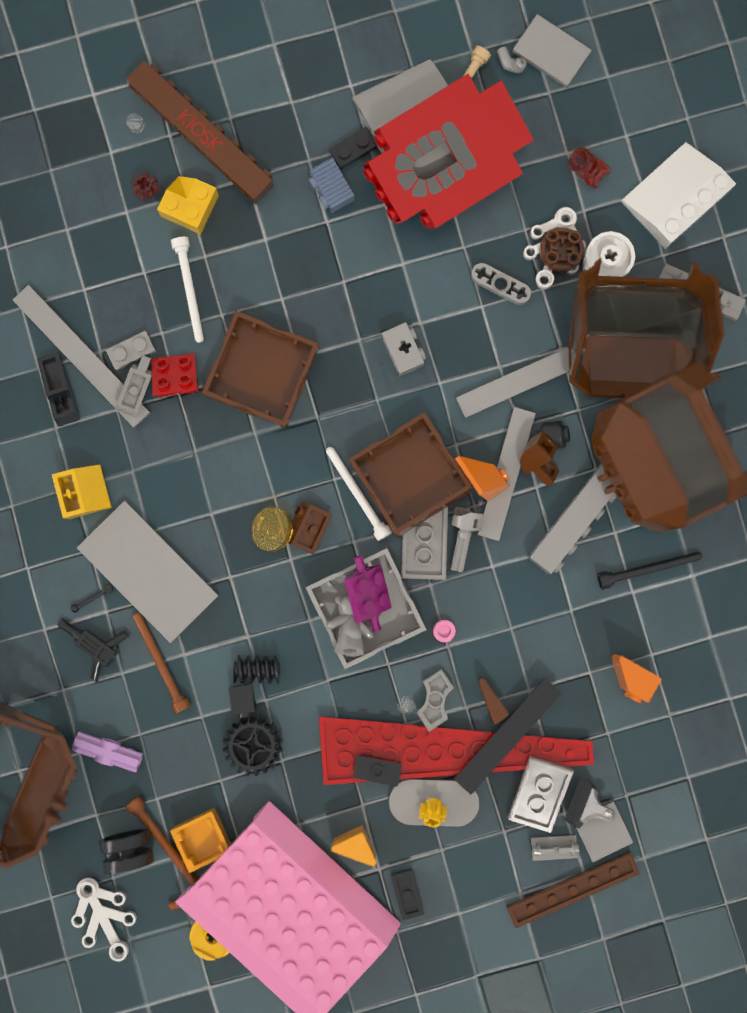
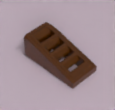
[478,677,509,725]

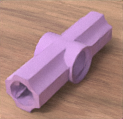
[72,731,143,772]

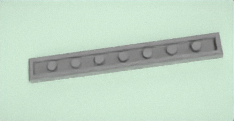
[13,285,150,428]

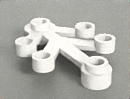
[523,207,586,289]
[71,878,137,961]

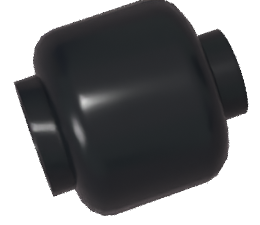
[537,421,570,450]

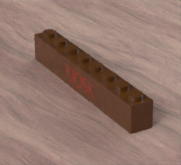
[126,61,274,205]

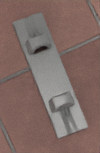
[658,264,746,321]

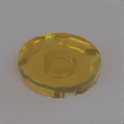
[251,507,293,552]

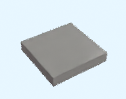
[576,800,633,862]

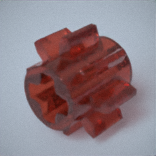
[131,172,159,201]

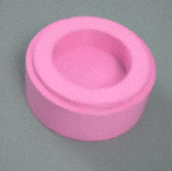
[433,620,456,642]

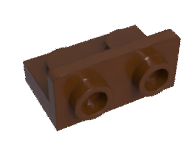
[284,501,332,555]

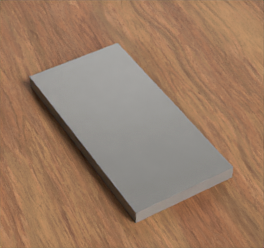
[77,501,219,643]

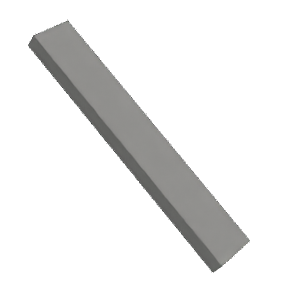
[456,348,569,418]
[477,407,536,541]

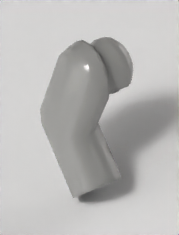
[496,47,526,73]

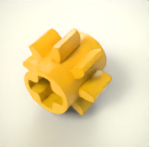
[419,798,447,827]

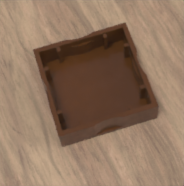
[202,311,320,429]
[348,412,473,538]

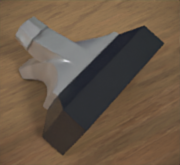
[564,777,615,829]

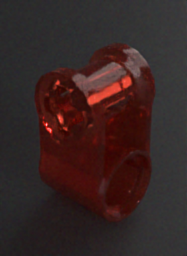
[568,147,611,189]

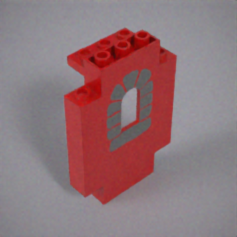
[363,74,534,230]

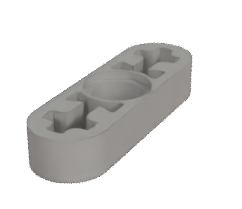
[471,263,531,305]

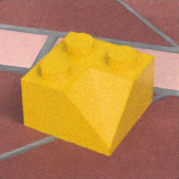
[157,176,219,234]

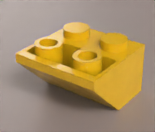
[52,465,112,519]

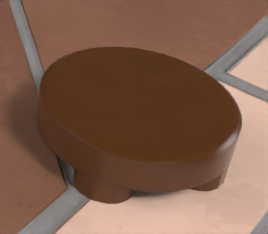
[539,227,584,272]

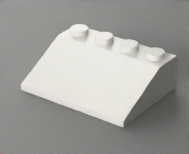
[621,142,736,249]

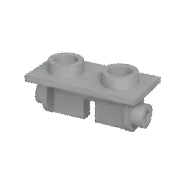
[531,835,579,861]

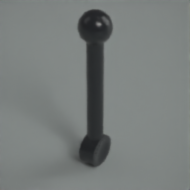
[71,584,113,613]

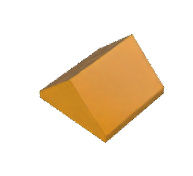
[331,825,376,867]

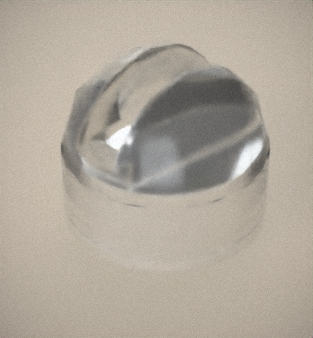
[126,113,145,133]
[396,695,416,715]

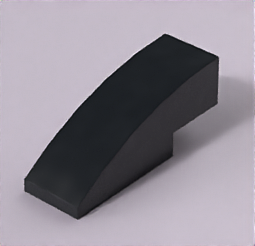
[37,352,80,427]

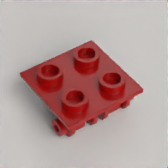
[151,353,199,398]

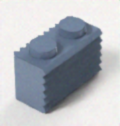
[308,157,355,213]

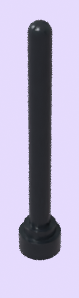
[597,552,702,590]

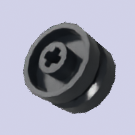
[99,828,155,874]

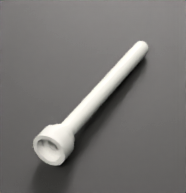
[171,237,204,343]
[326,447,393,541]

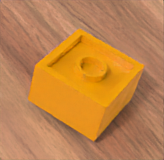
[170,807,231,873]

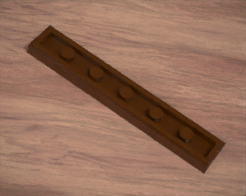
[506,852,640,928]

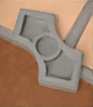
[416,669,454,732]

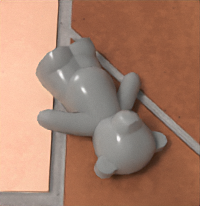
[327,595,374,657]

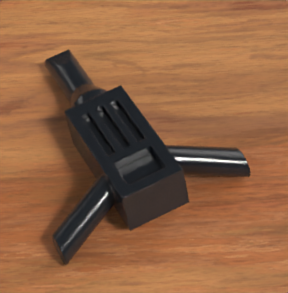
[57,618,130,683]

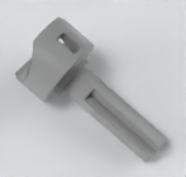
[451,507,484,572]

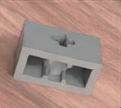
[381,322,426,377]

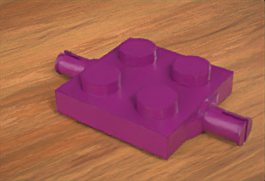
[344,555,392,632]

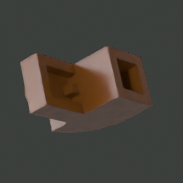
[520,431,559,487]

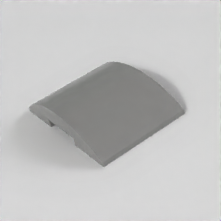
[352,59,456,180]

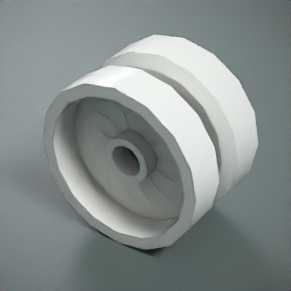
[581,231,635,277]

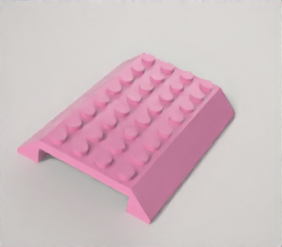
[175,801,401,1013]

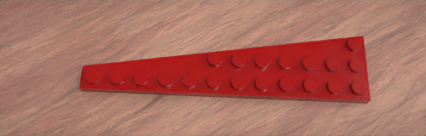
[319,716,594,785]

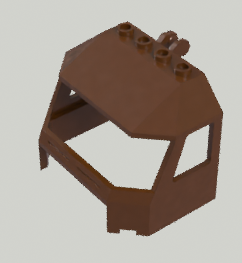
[0,702,77,868]

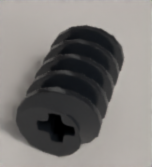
[233,655,280,684]

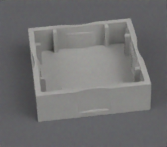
[305,548,426,669]

